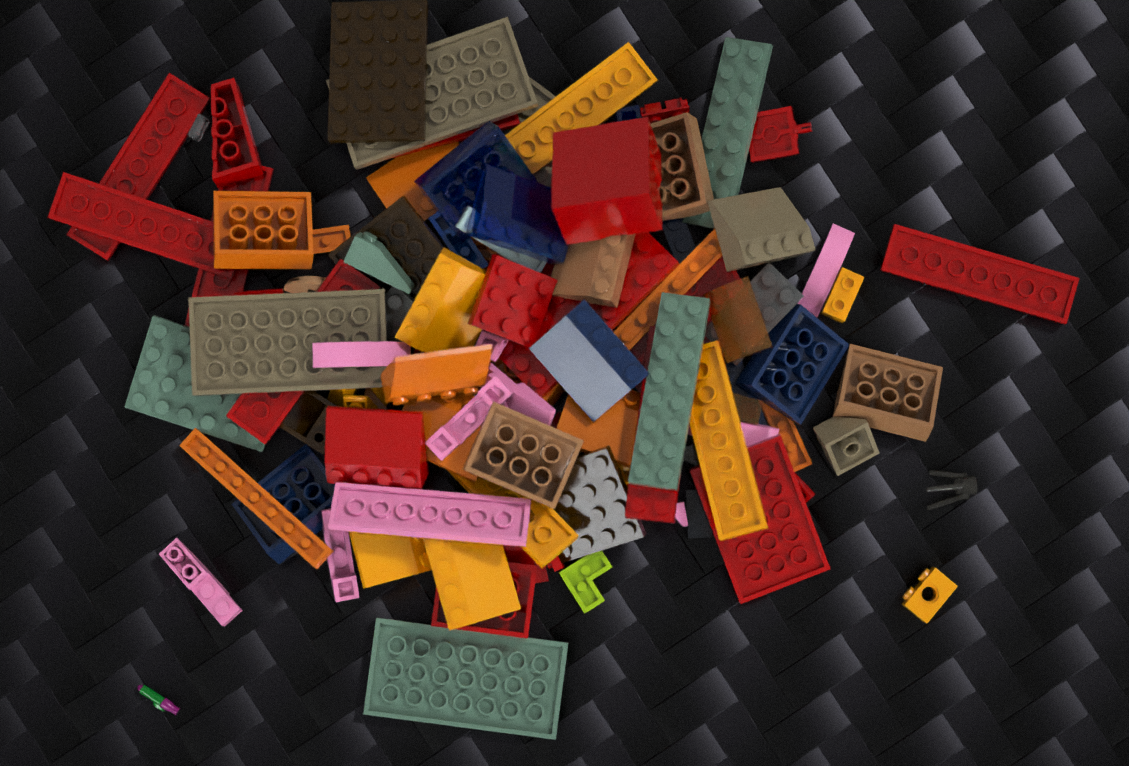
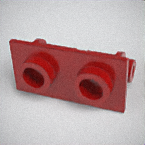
[640,98,690,124]

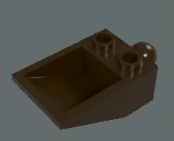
[279,391,337,455]

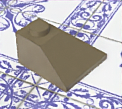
[813,416,879,476]

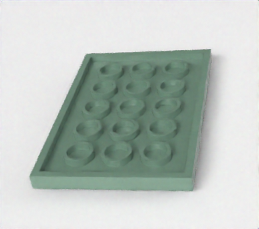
[125,315,265,452]

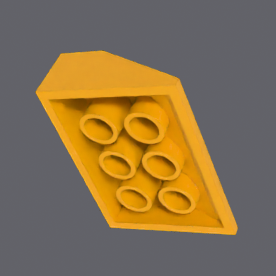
[395,248,486,353]
[349,531,432,588]
[423,538,521,630]

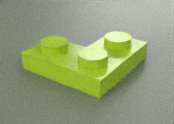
[559,551,612,613]

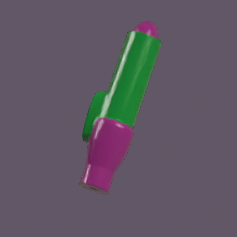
[137,685,180,715]

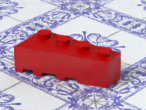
[211,78,264,188]

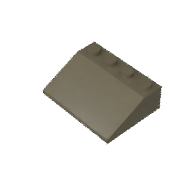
[707,187,816,272]

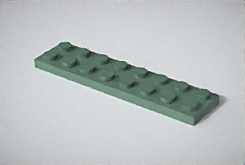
[682,37,773,229]
[628,292,711,491]

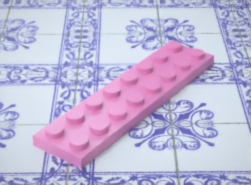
[328,482,531,546]

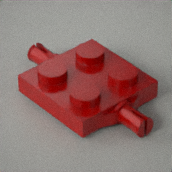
[749,106,813,163]

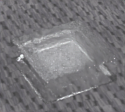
[188,113,210,142]

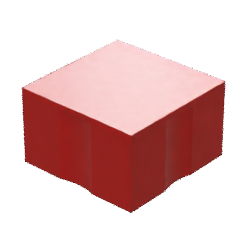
[552,117,663,245]

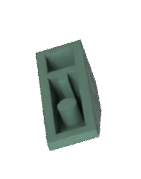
[343,232,415,294]

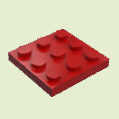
[468,254,557,348]

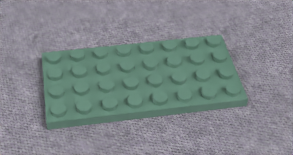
[363,617,568,740]

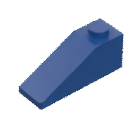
[428,205,489,269]

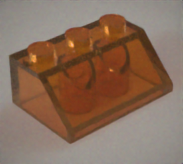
[703,277,773,363]

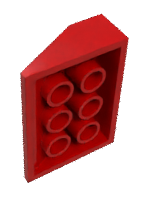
[325,406,429,490]
[431,562,537,638]

